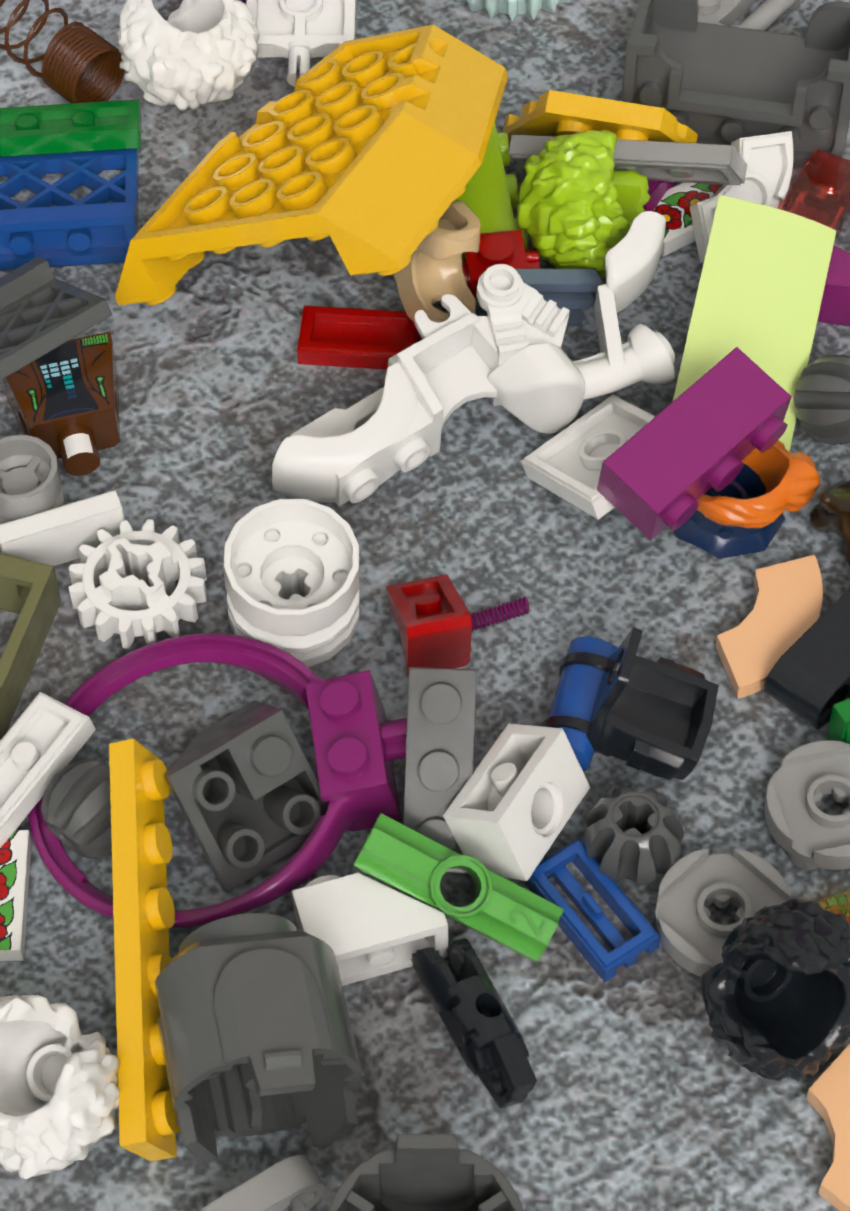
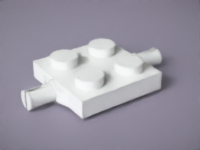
[246,0,357,87]

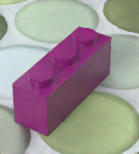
[597,347,792,541]

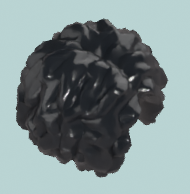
[701,898,850,1081]

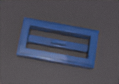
[524,838,661,983]

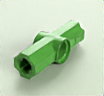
[352,813,564,963]

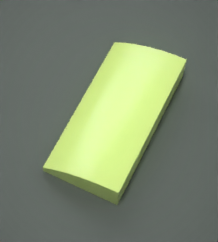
[673,195,836,451]

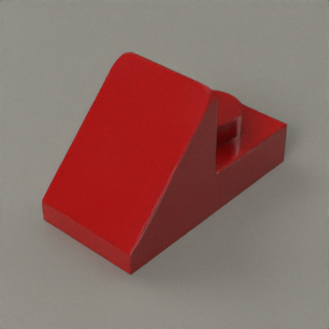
[386,574,472,675]

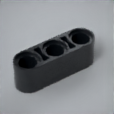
[764,589,850,729]

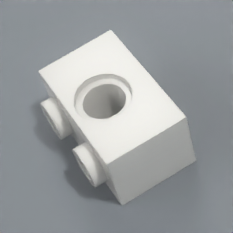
[443,723,590,881]

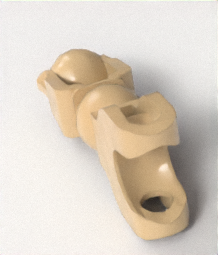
[393,200,481,322]

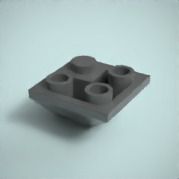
[164,700,329,893]

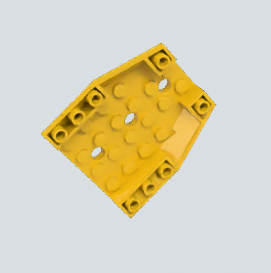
[115,24,509,306]

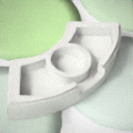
[690,131,793,263]

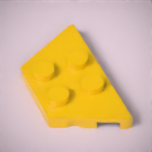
[503,90,698,143]

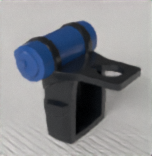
[542,627,719,780]

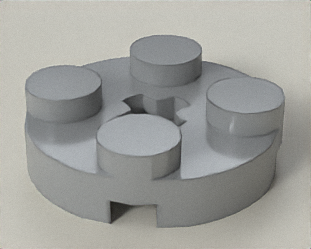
[764,740,850,870]
[654,848,791,977]

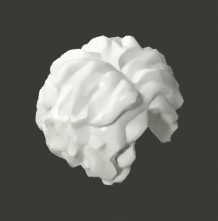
[117,0,259,111]
[0,995,120,1179]

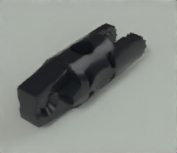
[411,938,537,1109]

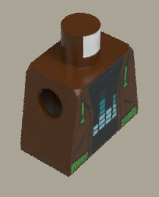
[3,332,120,476]

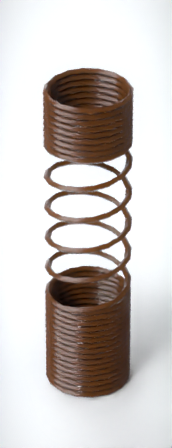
[0,0,125,104]

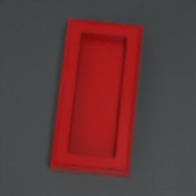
[297,305,420,370]

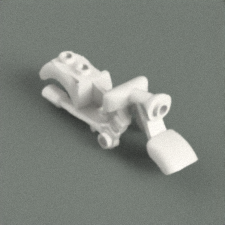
[272,211,675,507]

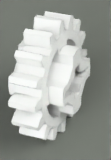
[68,519,207,649]

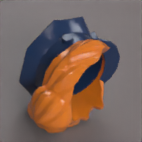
[674,440,821,559]

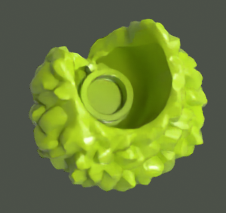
[517,130,650,278]

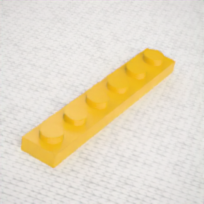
[109,738,180,1162]

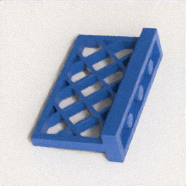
[0,149,139,270]

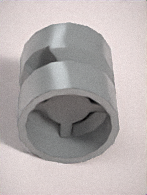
[0,434,66,524]

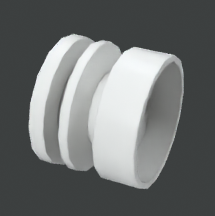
[224,499,359,667]

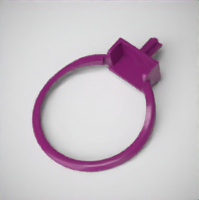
[28,633,407,928]

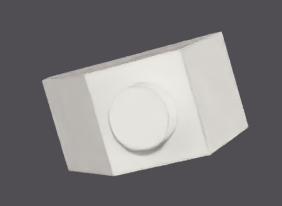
[292,873,448,986]

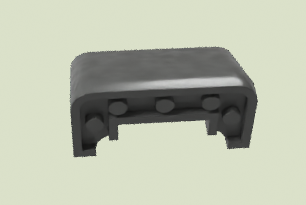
[621,0,850,169]

